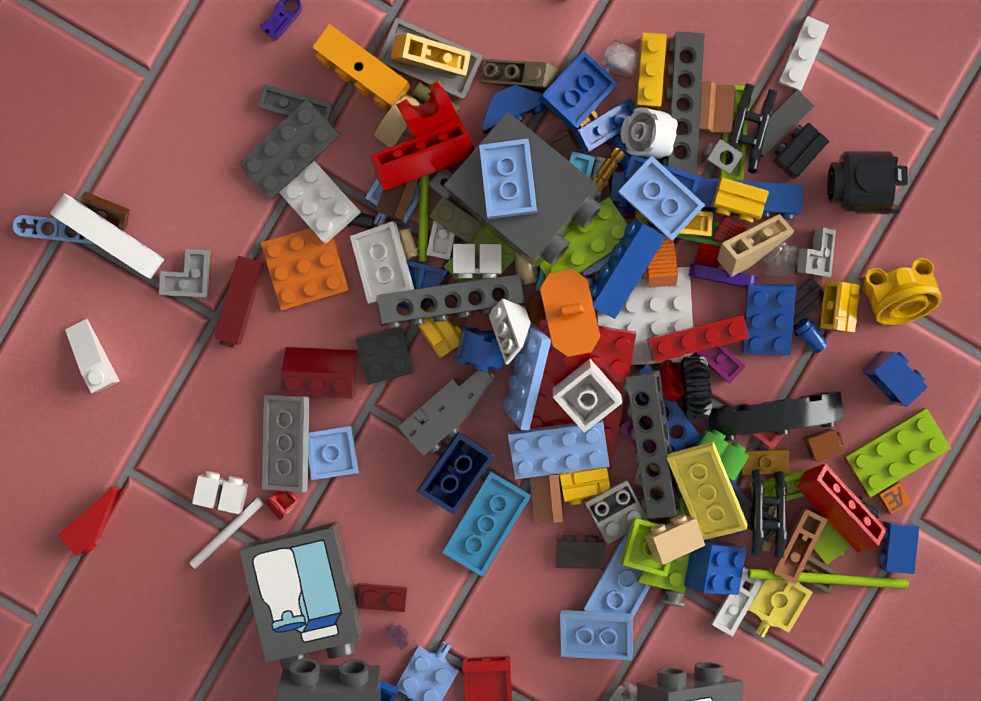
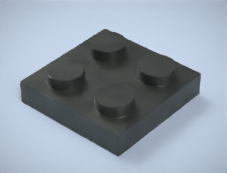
[356,327,414,385]

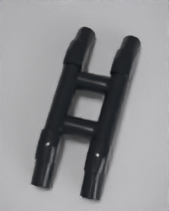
[725,83,778,174]
[751,469,787,558]

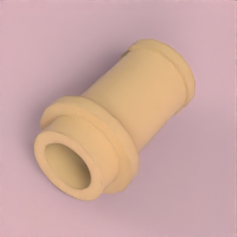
[398,228,419,260]

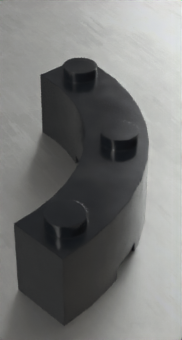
[709,391,844,441]

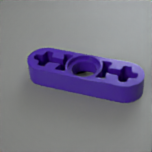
[688,264,758,288]

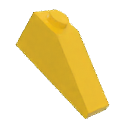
[391,33,471,76]

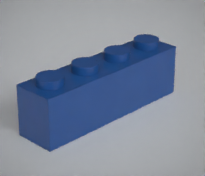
[589,218,666,319]

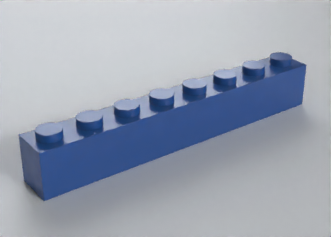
[609,172,804,219]

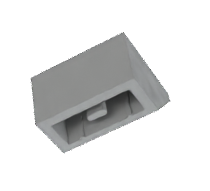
[585,480,649,544]

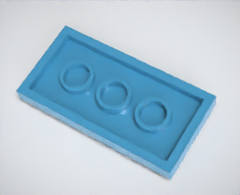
[442,471,531,577]

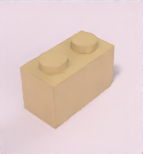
[644,514,705,565]

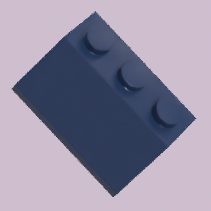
[416,431,495,515]

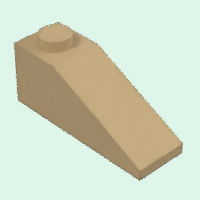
[717,214,794,277]

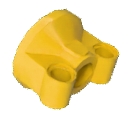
[862,258,942,325]

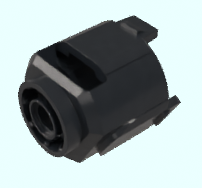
[827,151,908,215]

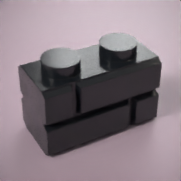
[773,123,830,179]

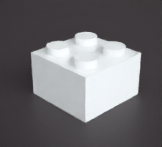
[553,359,622,433]

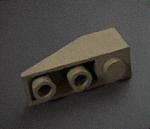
[480,59,559,92]

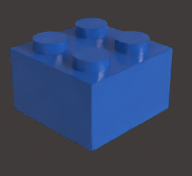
[862,351,928,407]
[684,540,747,595]

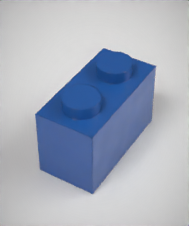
[877,521,919,574]

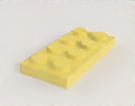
[667,441,748,540]

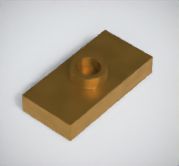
[741,449,789,475]

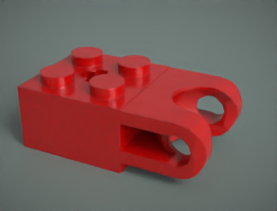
[396,80,475,150]

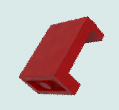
[463,656,512,701]

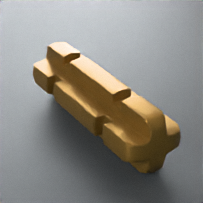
[592,147,625,192]

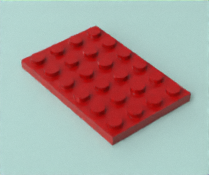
[530,317,636,469]

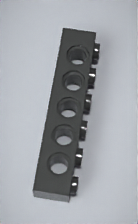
[661,31,705,176]
[376,274,524,329]
[624,370,681,519]

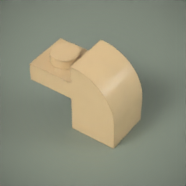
[374,93,422,148]

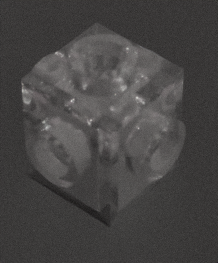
[763,242,799,276]

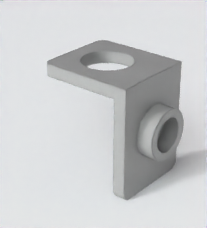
[702,139,742,174]

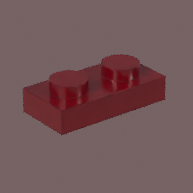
[358,583,407,612]

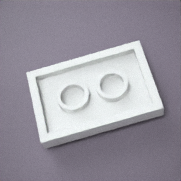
[279,161,361,244]
[350,221,414,305]

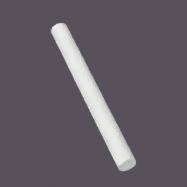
[189,497,264,569]

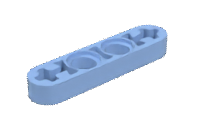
[13,215,96,245]

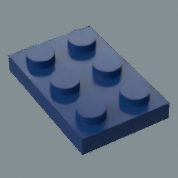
[539,51,618,132]
[742,283,797,355]

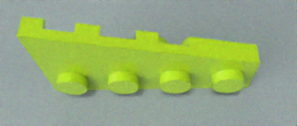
[637,494,691,593]

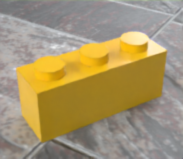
[635,33,667,111]

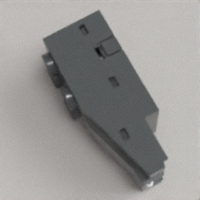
[398,370,495,456]

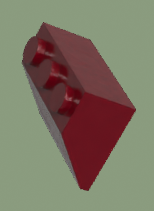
[280,347,357,398]

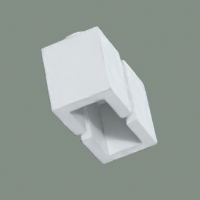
[453,244,501,279]
[192,471,249,514]

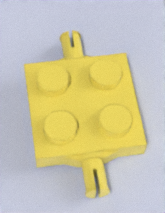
[748,567,813,637]

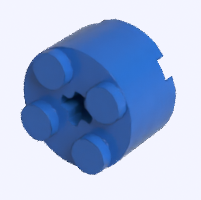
[456,327,505,371]

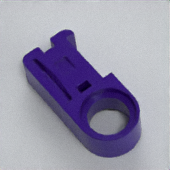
[260,0,302,41]

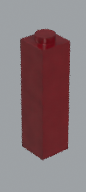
[214,255,265,348]

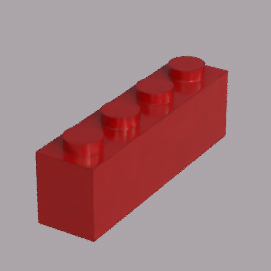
[371,122,473,191]
[647,315,749,362]
[797,463,886,553]

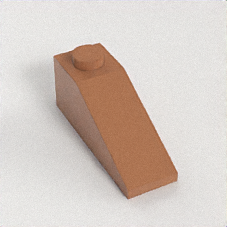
[773,507,827,584]

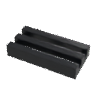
[793,278,824,326]

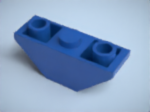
[482,84,546,134]

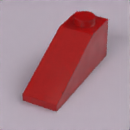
[58,486,120,557]

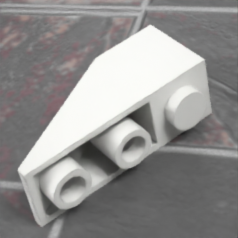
[489,298,531,364]

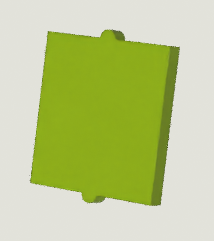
[813,515,851,565]

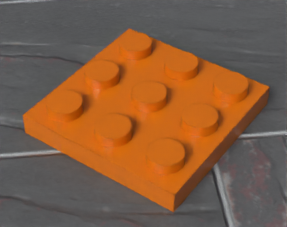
[261,228,350,311]

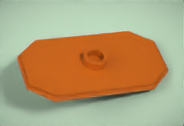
[540,269,600,357]

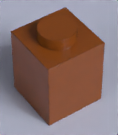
[803,428,844,462]

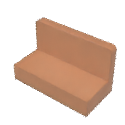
[699,81,736,133]
[530,474,563,523]

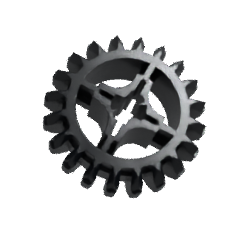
[680,355,712,420]

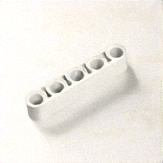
[50,193,164,279]

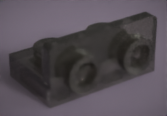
[556,535,605,569]

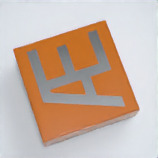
[878,482,912,515]

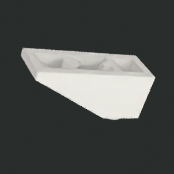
[65,319,120,393]

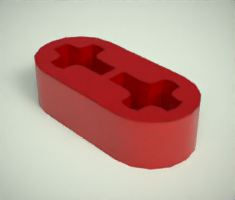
[658,359,684,402]

